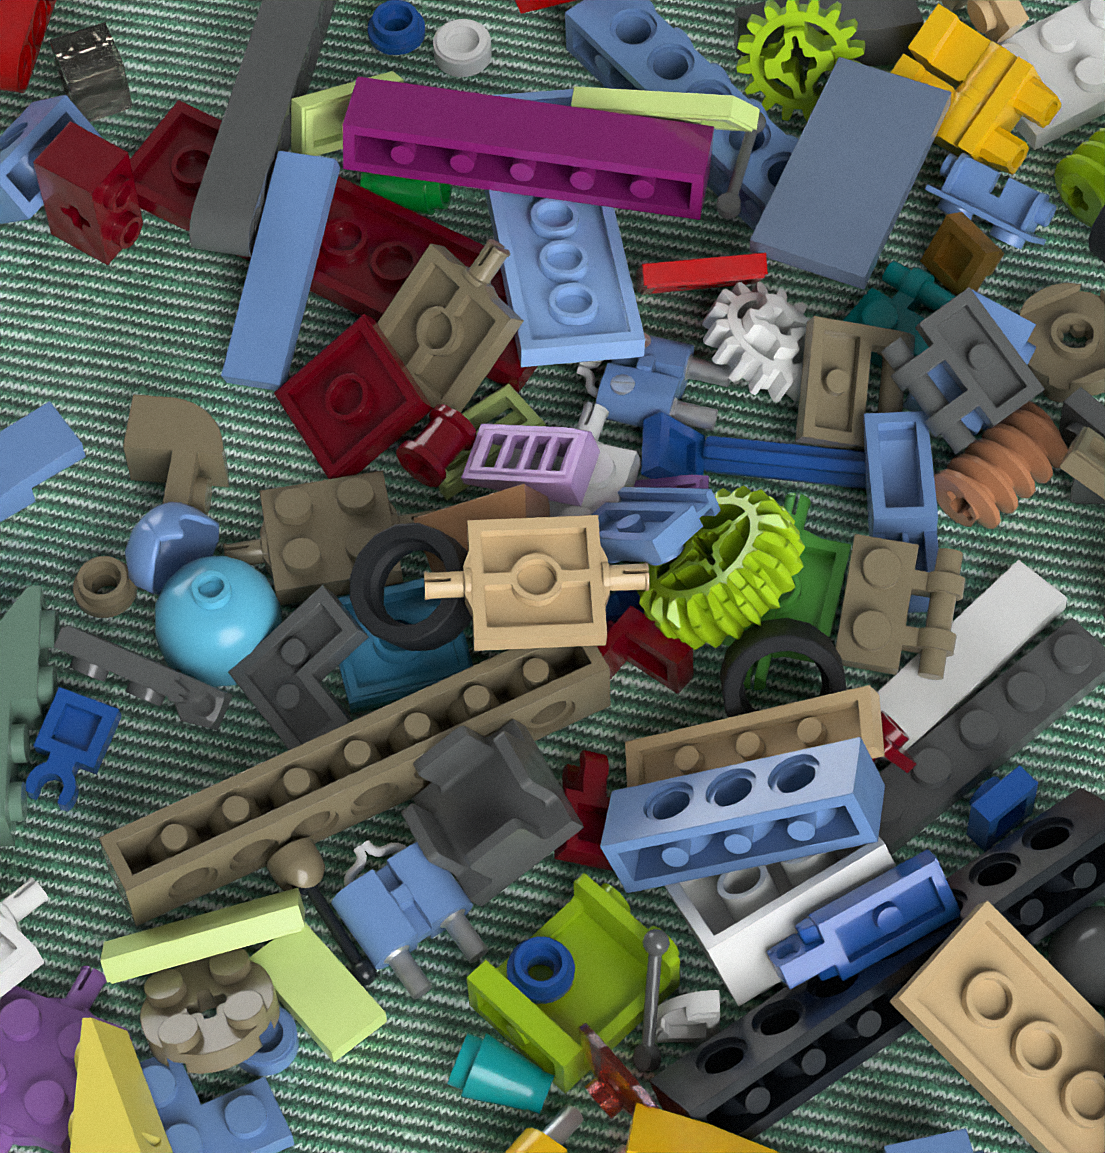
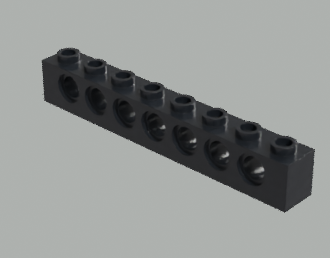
[649,787,1105,1140]

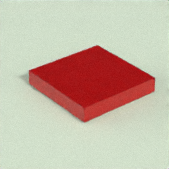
[636,252,768,295]

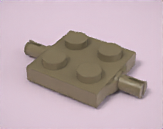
[377,239,524,413]
[223,470,435,605]

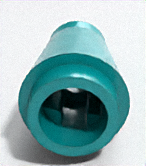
[447,1033,555,1114]

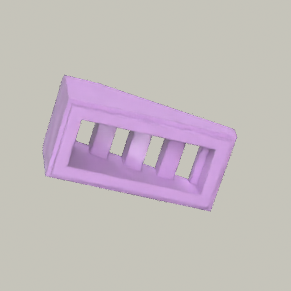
[461,424,600,507]

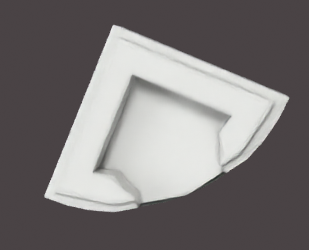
[655,990,720,1043]

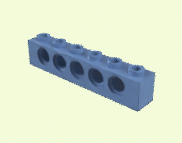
[565,0,798,230]

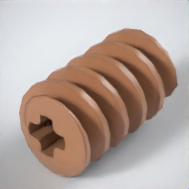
[934,401,1068,529]

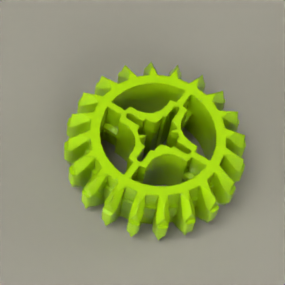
[636,485,805,650]

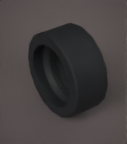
[350,523,472,652]
[720,618,847,718]

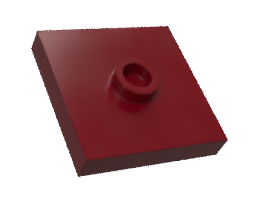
[274,314,433,479]

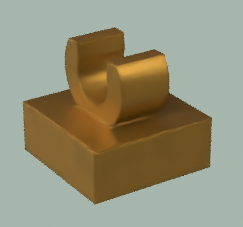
[920,212,1004,296]

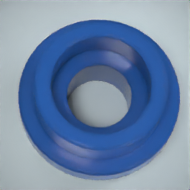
[367,0,425,55]
[507,937,575,1004]

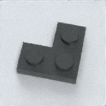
[228,585,369,750]

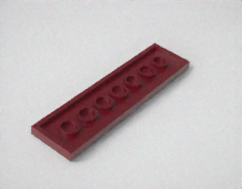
[130,100,538,393]

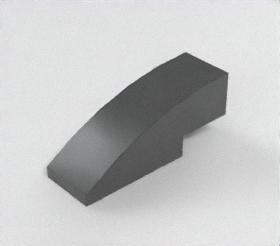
[734,0,924,67]

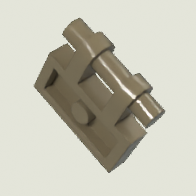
[835,534,966,680]

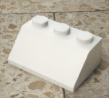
[664,837,896,1006]

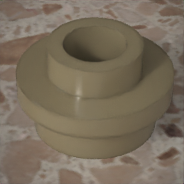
[73,556,137,618]

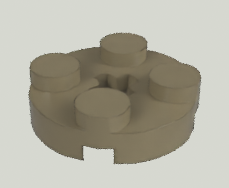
[1020,283,1105,403]
[140,948,280,1074]

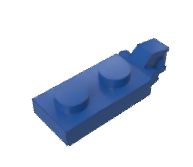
[766,849,961,989]

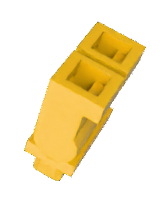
[890,3,1062,175]

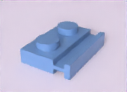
[591,487,721,565]

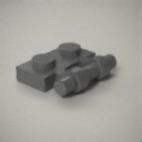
[881,287,1045,454]

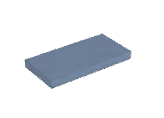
[750,57,952,290]

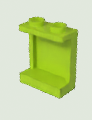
[466,873,680,1094]

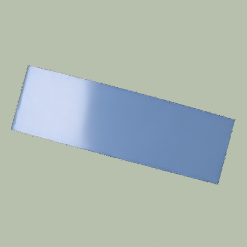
[863,411,939,613]

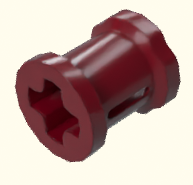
[396,404,477,487]

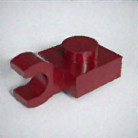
[554,750,614,871]

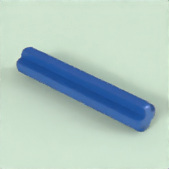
[702,436,866,489]

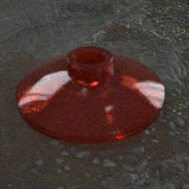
[578,1022,660,1119]

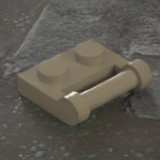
[795,316,915,451]

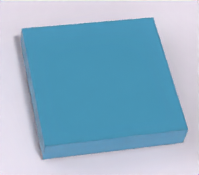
[338,578,473,716]

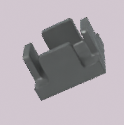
[401,719,584,907]

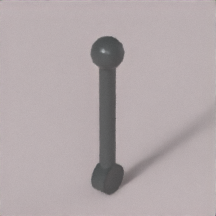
[717,112,766,219]
[633,929,670,1072]

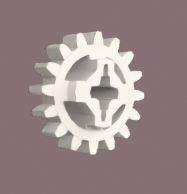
[702,282,810,402]

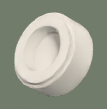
[433,19,492,77]

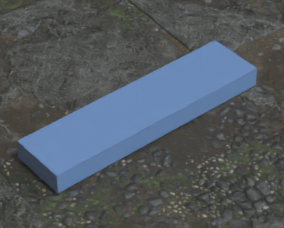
[221,151,340,391]

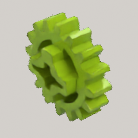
[737,0,865,122]

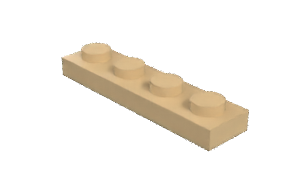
[625,685,884,788]

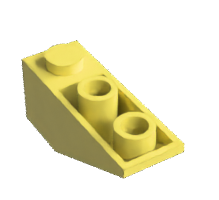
[68,1017,173,1153]

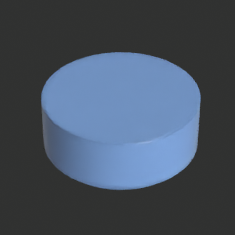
[238,1007,299,1076]

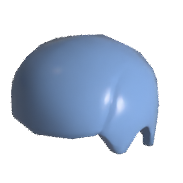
[125,502,219,596]

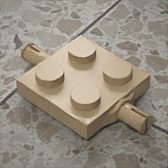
[424,515,649,651]

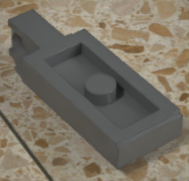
[53,624,233,730]

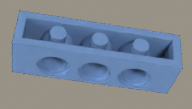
[600,737,885,893]

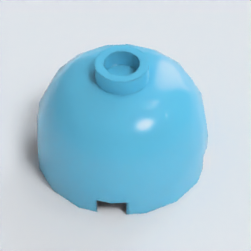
[155,555,283,687]

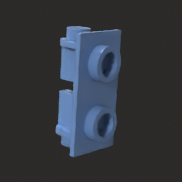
[925,153,1057,249]

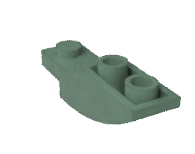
[0,585,60,847]

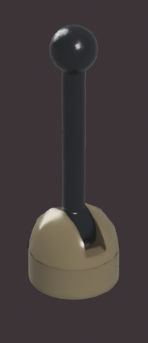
[266,838,377,986]

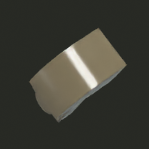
[123,394,229,515]

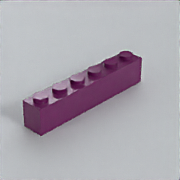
[343,76,714,220]

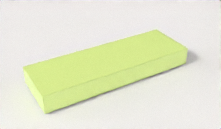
[571,87,760,132]
[100,888,305,984]

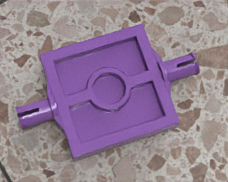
[0,966,133,1153]

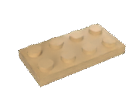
[890,900,1105,1153]

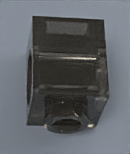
[50,22,133,122]

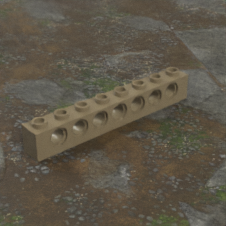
[99,646,611,926]

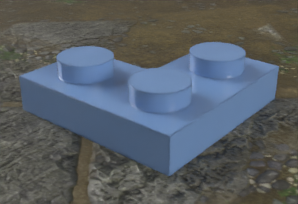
[140,1057,295,1153]

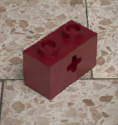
[33,121,144,265]

